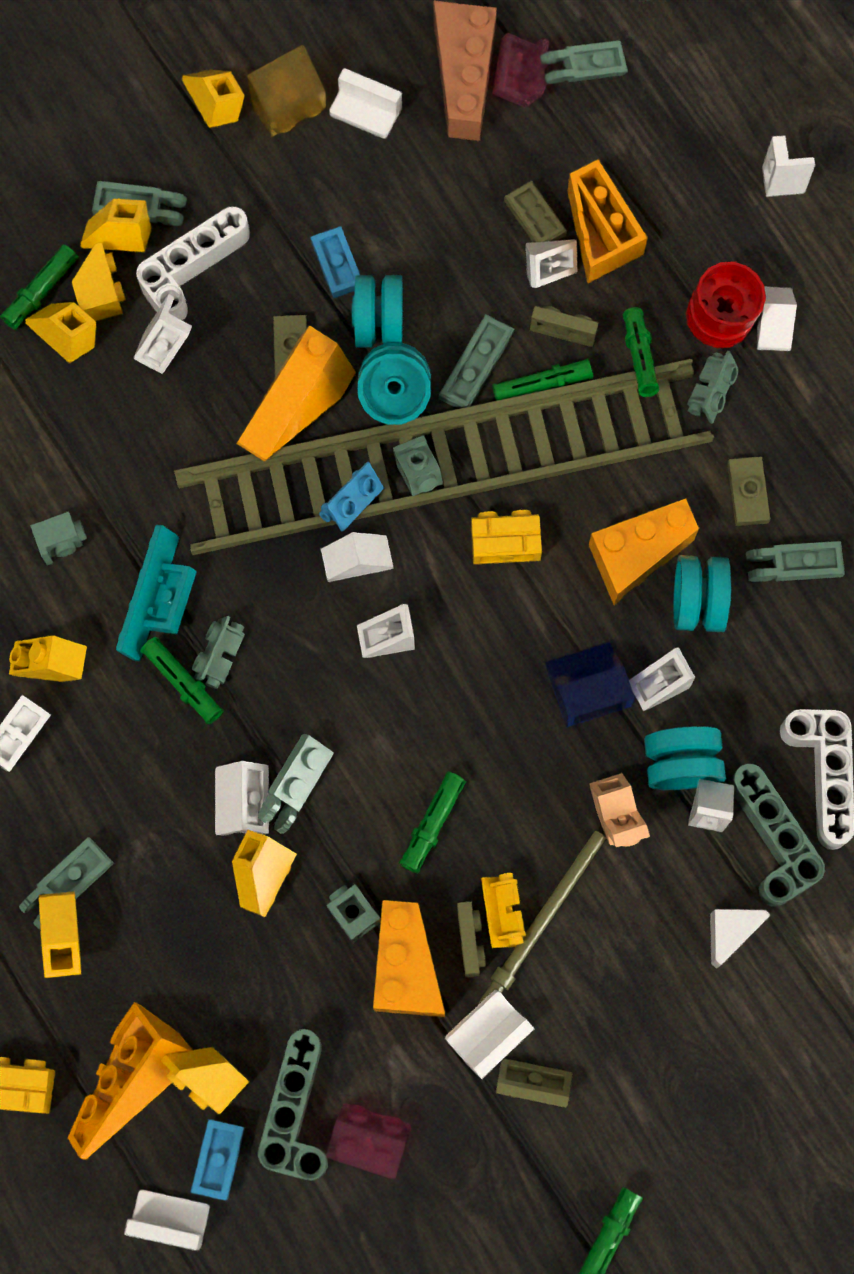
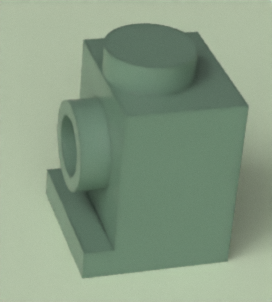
[393,435,443,497]
[30,512,87,565]
[326,885,381,943]

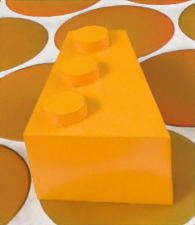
[568,160,647,283]
[589,498,699,605]
[373,900,445,1017]

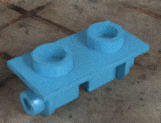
[319,462,384,531]

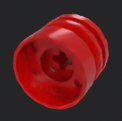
[686,262,766,348]

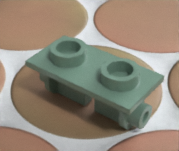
[687,351,738,424]
[192,616,245,689]

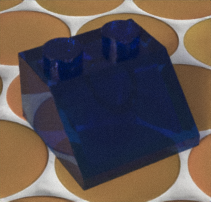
[545,643,635,727]

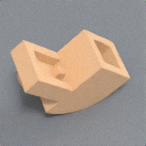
[589,773,650,847]

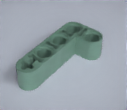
[730,764,825,907]
[258,1029,328,1180]

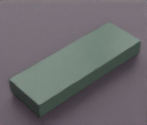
[439,314,514,409]

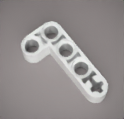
[137,207,250,320]
[780,709,854,850]

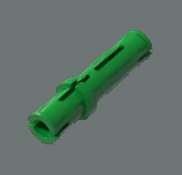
[0,245,79,330]
[623,307,659,397]
[492,358,593,401]
[141,637,224,725]
[399,772,466,874]
[579,1186,643,1274]

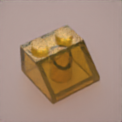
[247,44,326,137]

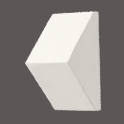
[526,240,577,288]
[757,287,797,351]
[321,532,394,582]
[357,604,415,658]
[627,647,695,711]
[688,779,734,832]
[710,909,770,968]

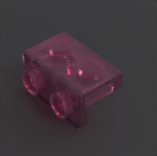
[493,33,549,108]
[326,1104,411,1180]

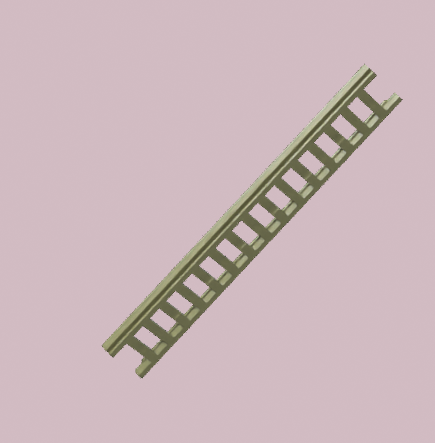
[174,359,714,555]

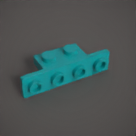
[116,525,197,661]

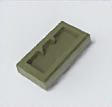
[504,181,567,243]
[273,315,307,378]
[727,457,770,526]

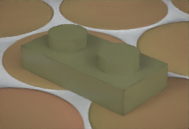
[530,306,598,347]
[457,902,486,978]
[496,1058,572,1108]

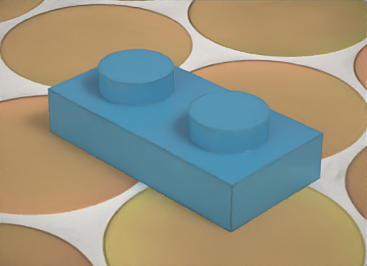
[311,227,360,298]
[191,1119,245,1201]

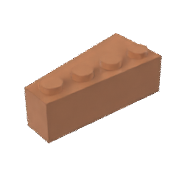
[434,1,497,141]

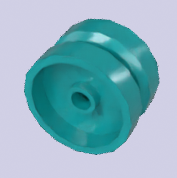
[352,275,403,347]
[358,342,431,425]
[673,555,731,632]
[644,727,726,790]

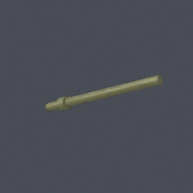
[477,831,606,1005]

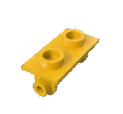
[481,873,526,948]

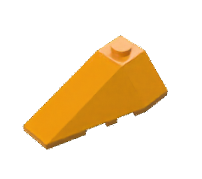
[236,325,356,462]
[68,1002,192,1160]

